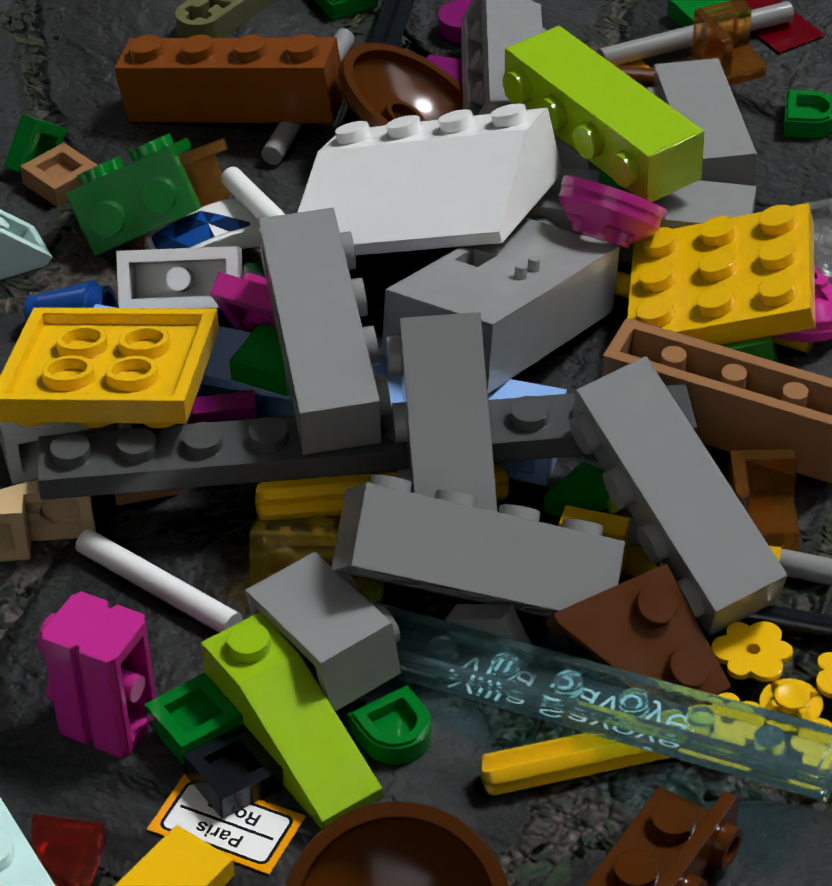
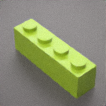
[502,25,705,202]

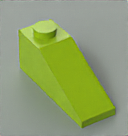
[201,612,383,829]

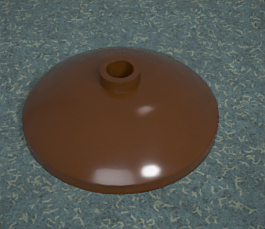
[338,43,463,127]
[285,801,509,886]

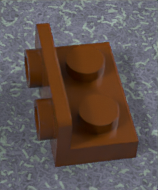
[584,786,743,886]

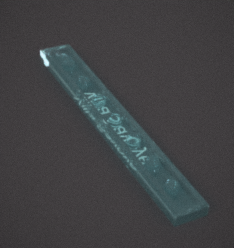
[368,600,832,802]

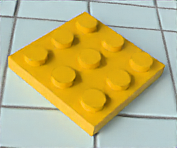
[627,203,816,345]
[0,308,219,429]

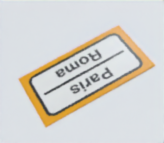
[147,774,306,875]

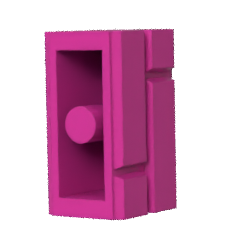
[37,591,157,759]

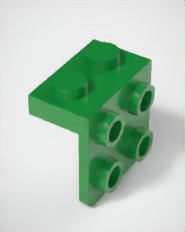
[65,133,202,256]

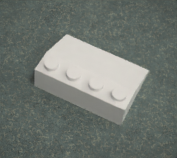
[297,103,563,255]

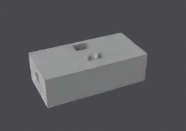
[381,217,620,393]

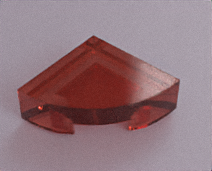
[30,814,107,886]

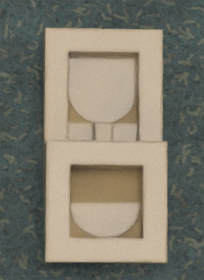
[0,479,97,562]

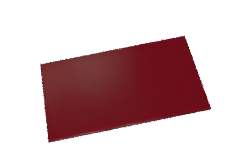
[733,0,826,53]

